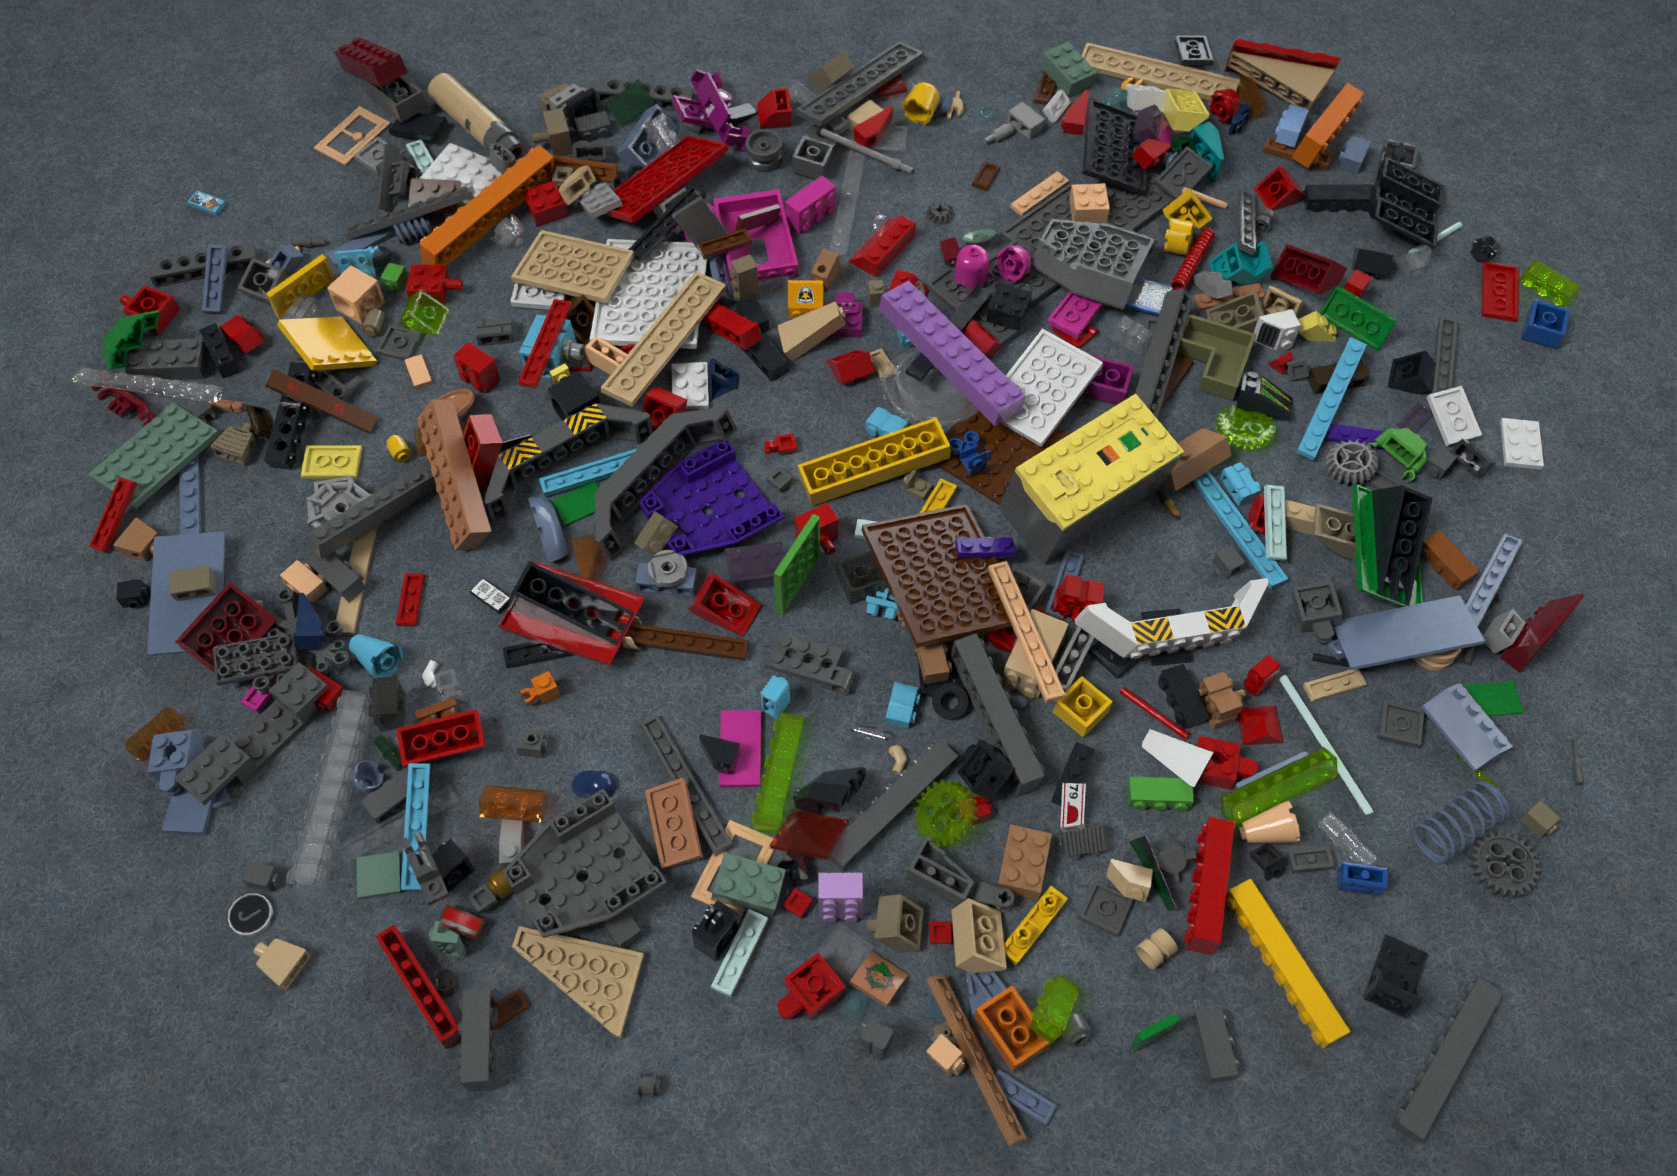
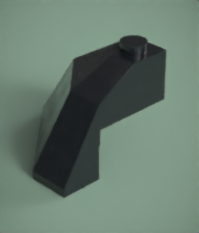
[793,767,866,818]

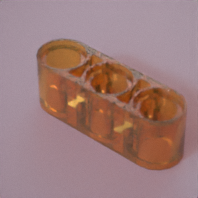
[1237,75,1266,119]
[125,708,185,761]

